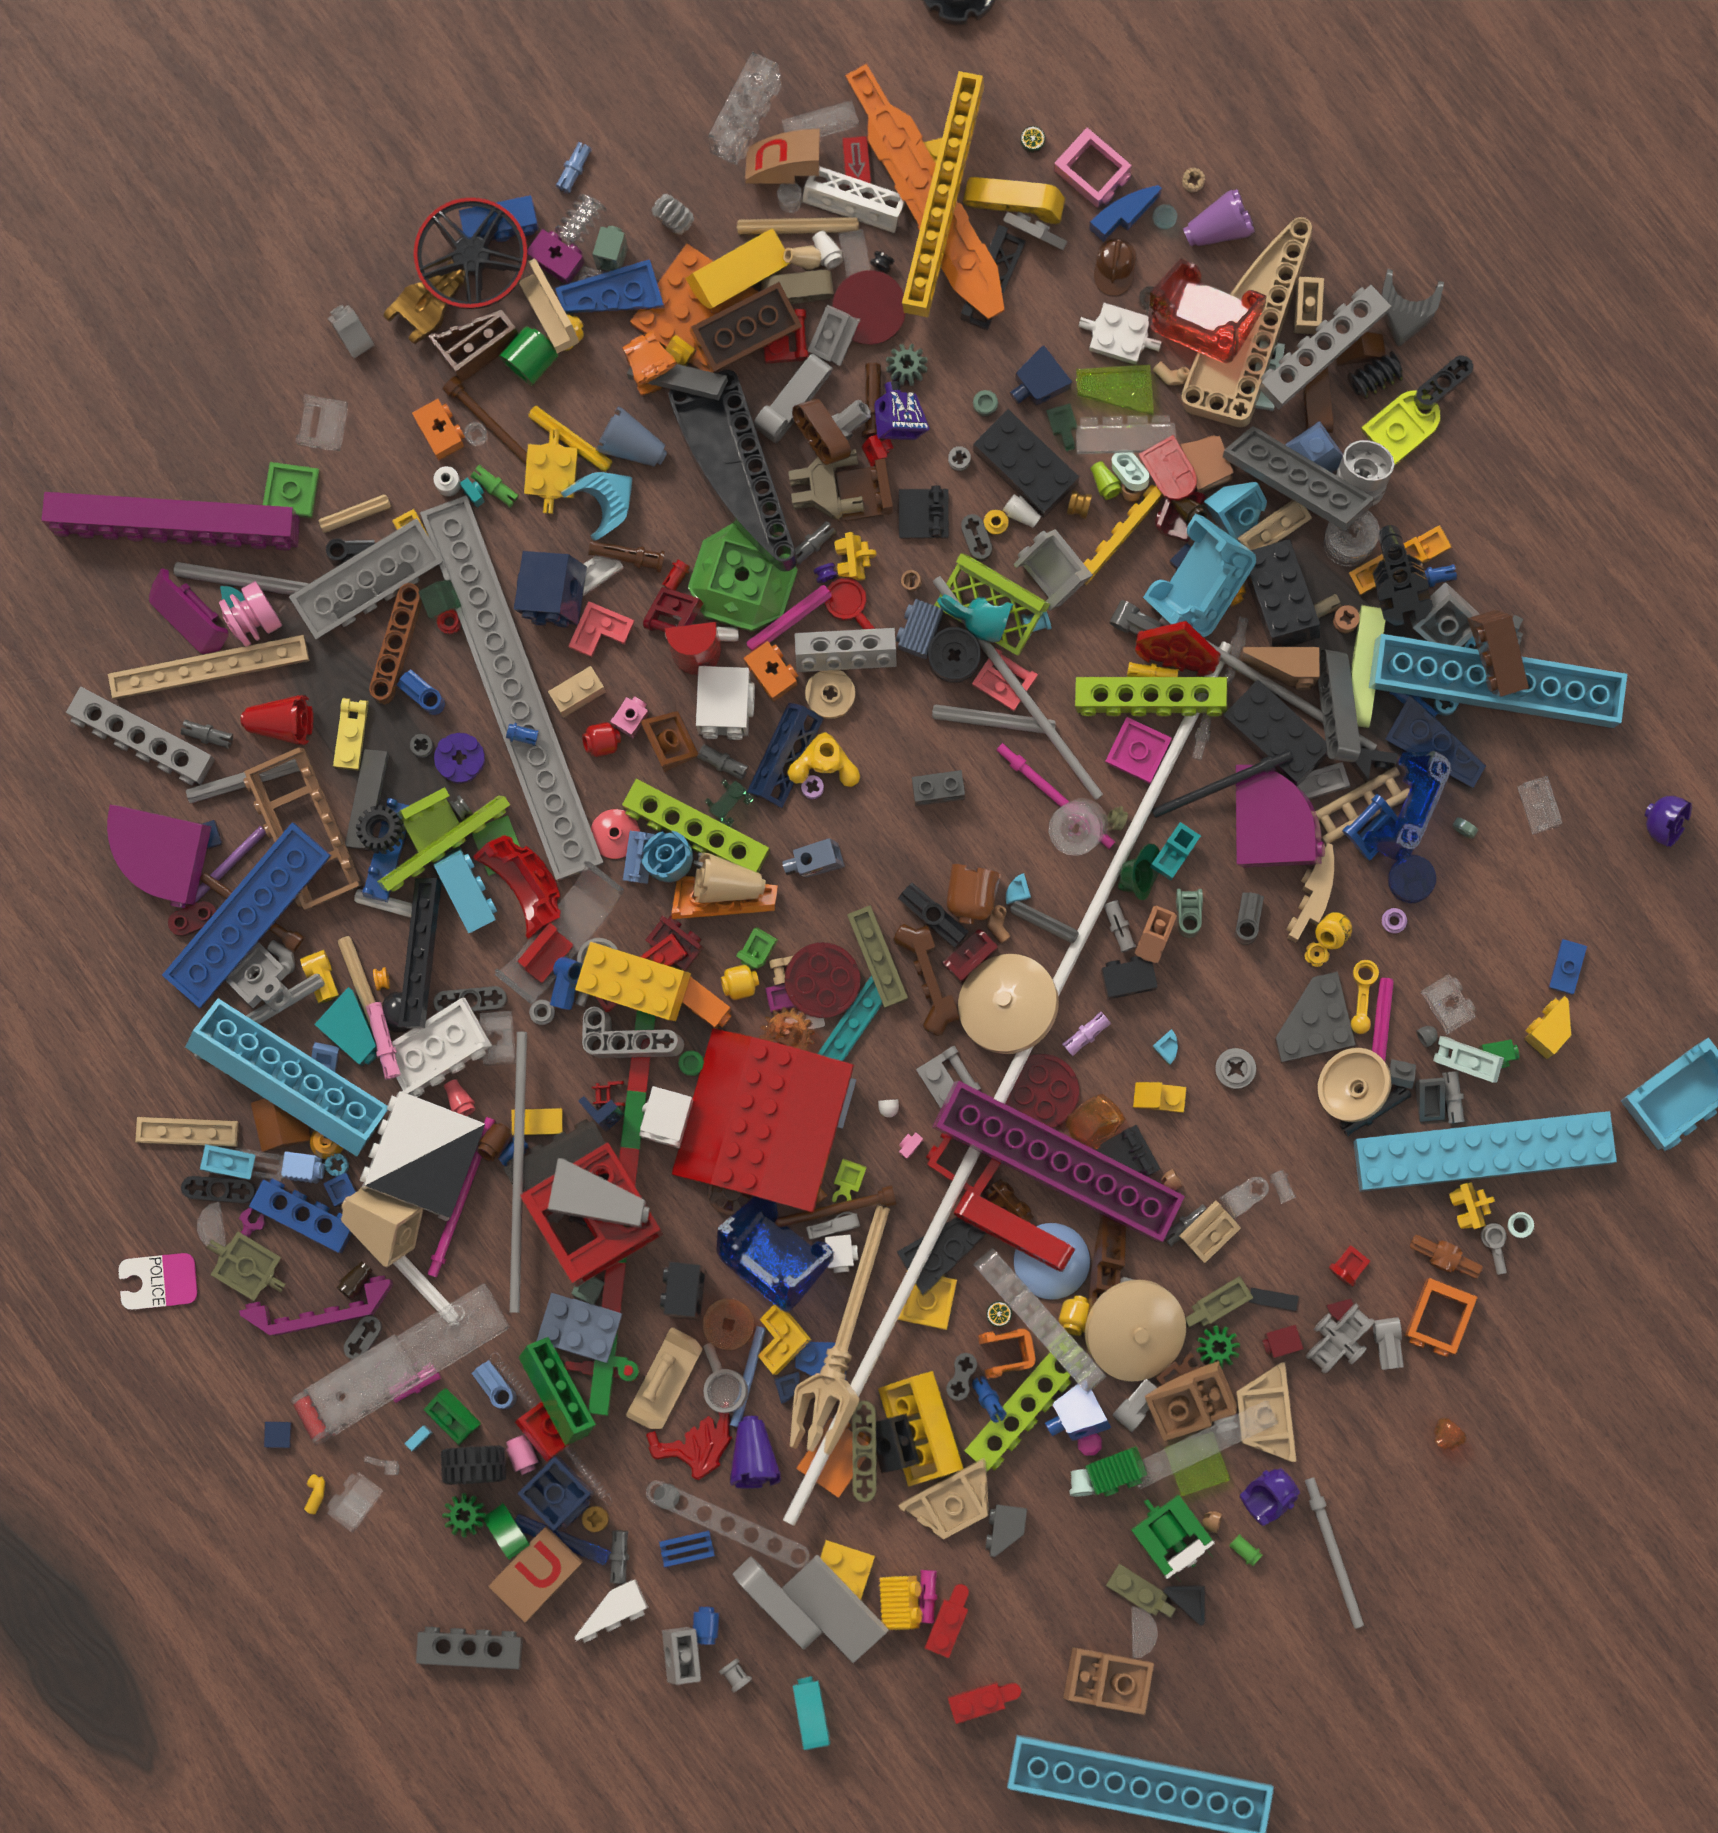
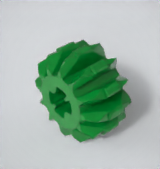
[1196,1326,1240,1369]
[442,1493,487,1537]

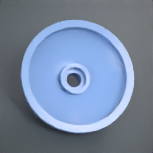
[1014,1223,1090,1300]

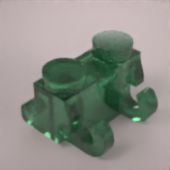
[704,779,754,827]

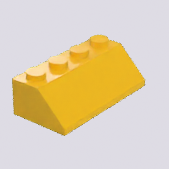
[878,1371,964,1487]

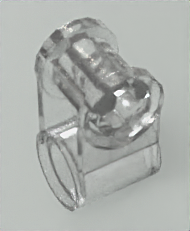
[1219,1177,1269,1219]

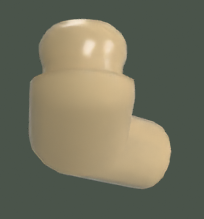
[1153,361,1190,385]

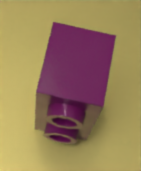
[527,229,585,285]

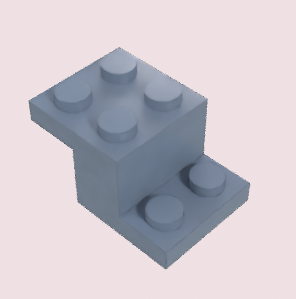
[536,1293,623,1363]

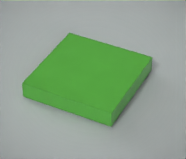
[263,462,320,518]

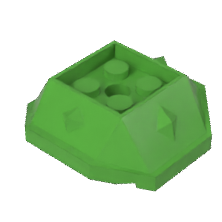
[688,522,798,632]

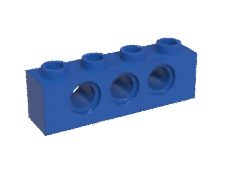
[249,1178,353,1254]

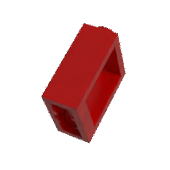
[926,1133,1001,1196]

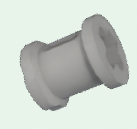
[719,1658,752,1693]

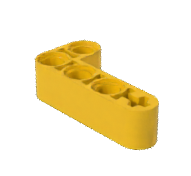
[963,177,1065,224]

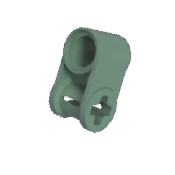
[1176,889,1203,938]

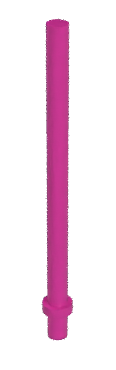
[428,1117,496,1278]

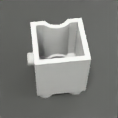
[639,1086,693,1149]

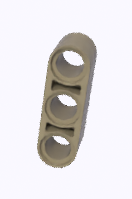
[761,270,834,304]

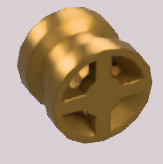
[1067,490,1092,519]
[582,1506,609,1532]

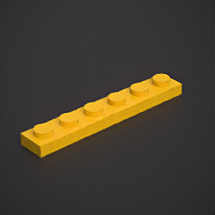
[1083,484,1164,586]

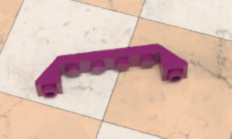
[239,1275,393,1336]

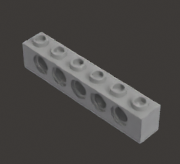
[1259,285,1391,410]
[66,686,215,786]

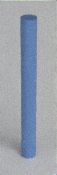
[730,1326,766,1427]

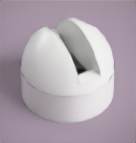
[878,1100,899,1117]

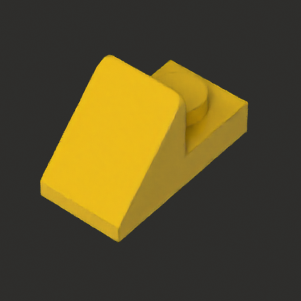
[1133,1082,1186,1113]

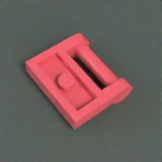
[972,648,1038,712]

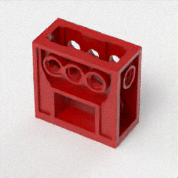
[520,1142,664,1288]

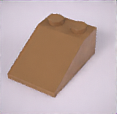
[1239,647,1320,690]

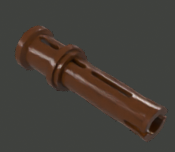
[862,362,881,439]
[588,539,665,573]

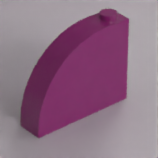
[1236,765,1325,868]
[107,804,212,908]

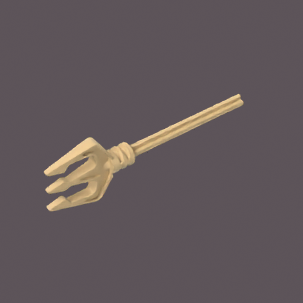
[790,1205,890,1455]

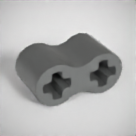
[946,1353,977,1401]

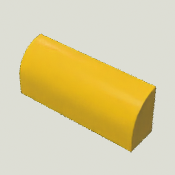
[685,228,791,308]

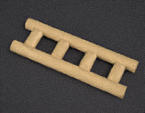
[1316,766,1413,845]

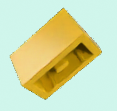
[1524,996,1571,1059]

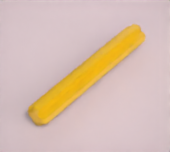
[528,406,612,472]

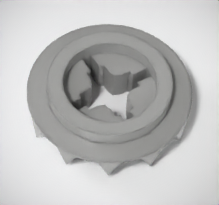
[1216,1048,1256,1089]

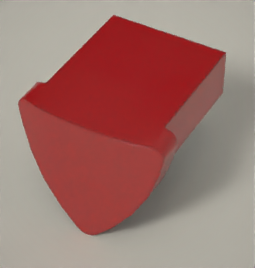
[1329,1245,1370,1287]

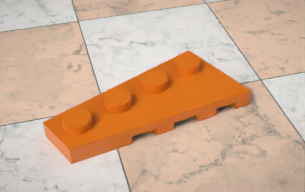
[671,876,778,919]

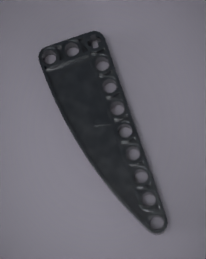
[669,370,797,572]

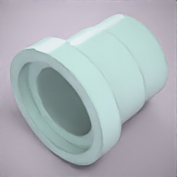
[1508,1212,1534,1238]
[1069,1469,1095,1497]

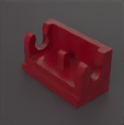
[942,929,998,983]

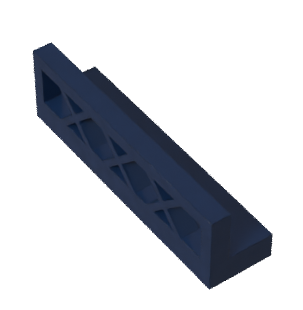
[747,702,824,808]
[578,1096,624,1132]

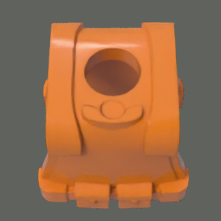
[622,331,677,396]
[978,1329,1035,1379]

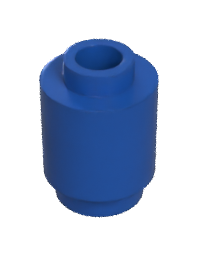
[693,1607,719,1644]

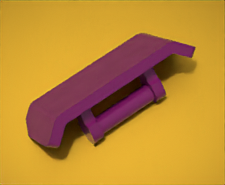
[149,568,229,655]

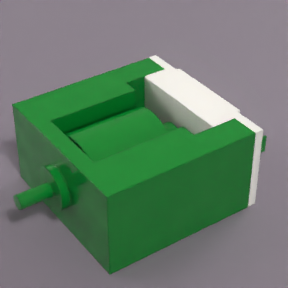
[1130,1495,1214,1582]

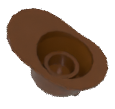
[1094,239,1136,296]

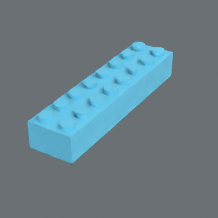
[185,998,388,1156]

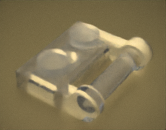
[295,394,348,451]

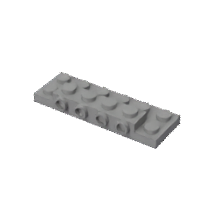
[289,518,443,639]

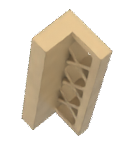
[519,258,580,354]

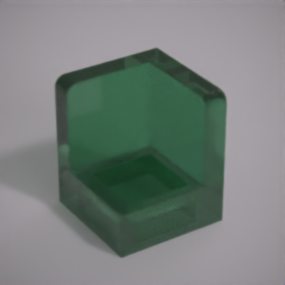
[418,580,461,618]

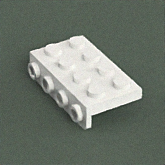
[392,998,492,1097]

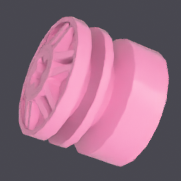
[219,581,282,647]

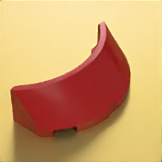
[473,835,561,939]

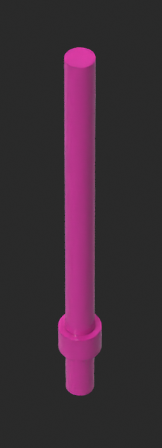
[996,743,1115,849]

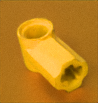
[300,950,339,1004]

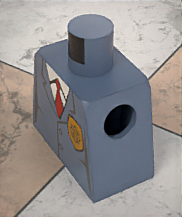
[783,838,845,878]

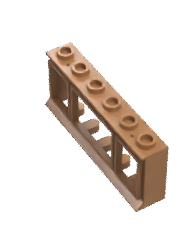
[244,747,363,910]

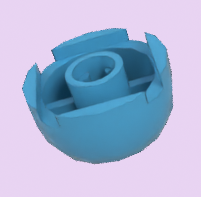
[642,831,693,882]

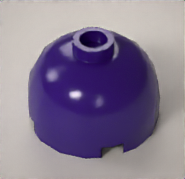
[1645,796,1692,847]

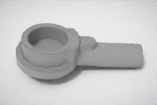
[1481,1223,1507,1275]

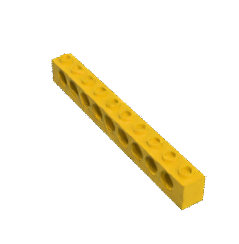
[902,71,984,318]

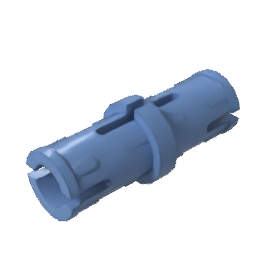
[556,142,592,193]

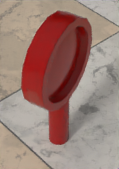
[825,578,875,629]

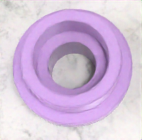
[1382,908,1407,934]

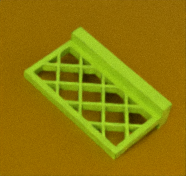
[934,553,1050,656]

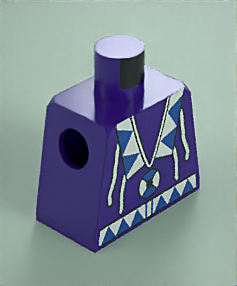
[874,381,930,440]

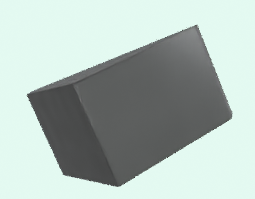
[1415,1077,1445,1122]

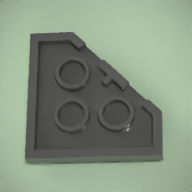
[1275,972,1356,1063]

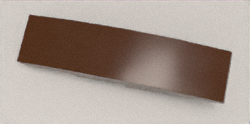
[1088,1215,1126,1315]

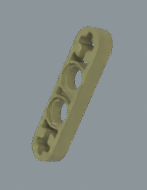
[852,1400,877,1502]

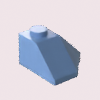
[1285,421,1343,473]

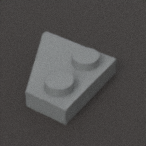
[1003,211,1068,250]

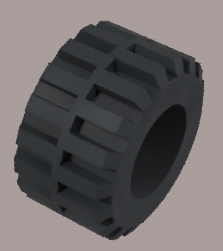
[441,1445,506,1485]

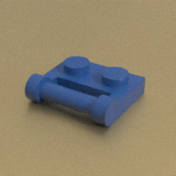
[1342,794,1404,861]

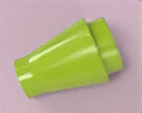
[1090,461,1122,500]

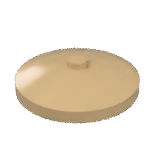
[958,954,1059,1054]
[1085,1280,1186,1381]

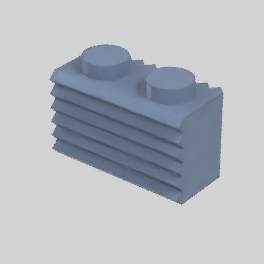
[895,599,944,659]

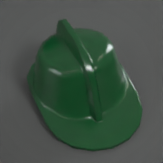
[1118,844,1160,900]

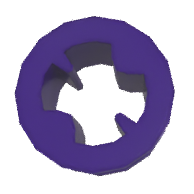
[813,563,838,583]

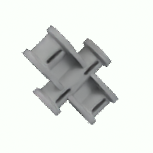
[1305,1303,1375,1374]

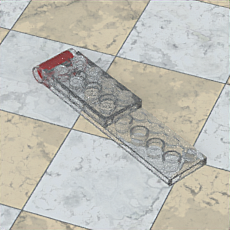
[291,1283,510,1445]

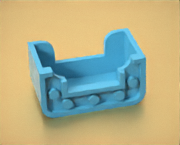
[1621,1038,1718,1151]

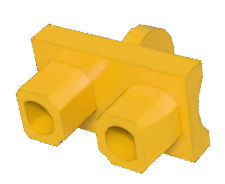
[835,532,877,581]
[1449,1182,1495,1229]

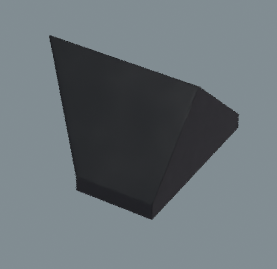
[1162,1585,1205,1626]

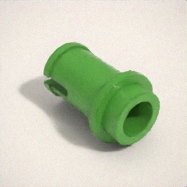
[1229,1534,1262,1567]

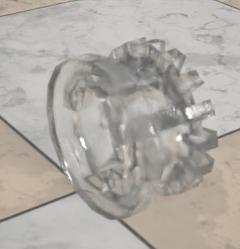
[464,422,487,446]

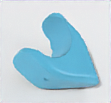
[561,472,632,541]

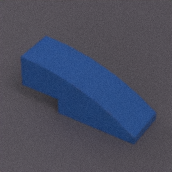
[1089,185,1162,242]

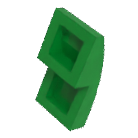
[483,1503,530,1560]

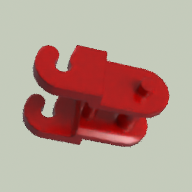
[592,1081,625,1107]

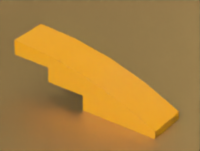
[1349,525,1453,595]

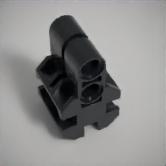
[1372,525,1433,626]

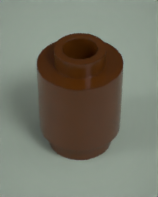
[477,1123,513,1162]

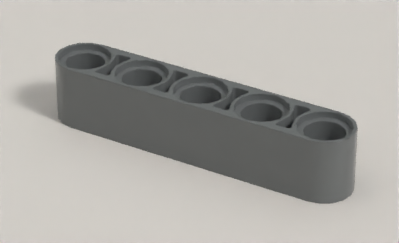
[1318,649,1361,762]

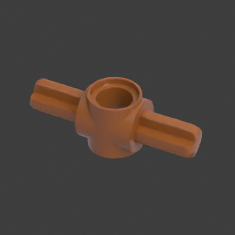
[1410,1235,1483,1279]

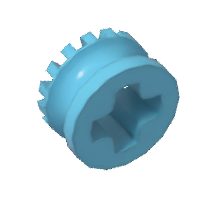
[325,1154,349,1177]

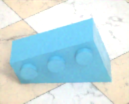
[434,846,497,933]

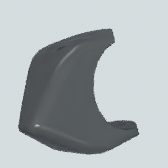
[1381,269,1444,346]

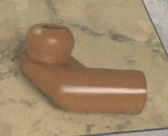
[987,905,1011,944]

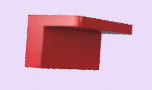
[517,923,573,983]

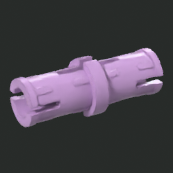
[1063,1012,1111,1056]

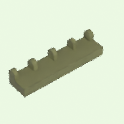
[847,905,908,1008]

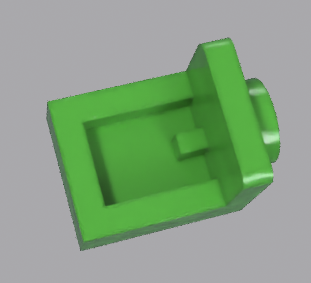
[736,927,778,969]

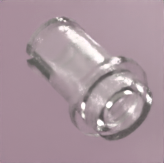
[1270,1169,1296,1203]

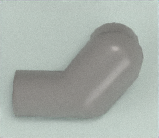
[267,940,296,975]

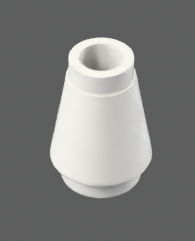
[812,231,843,269]
[1003,494,1041,528]

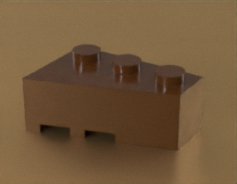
[428,310,518,382]
[1467,610,1529,697]

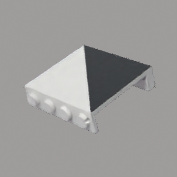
[360,1091,485,1221]

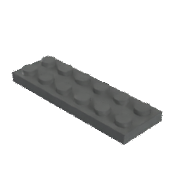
[1223,426,1374,530]

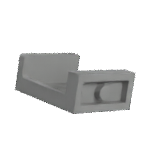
[1013,529,1093,611]

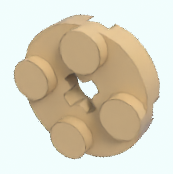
[805,670,855,719]

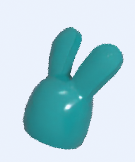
[937,594,1014,642]

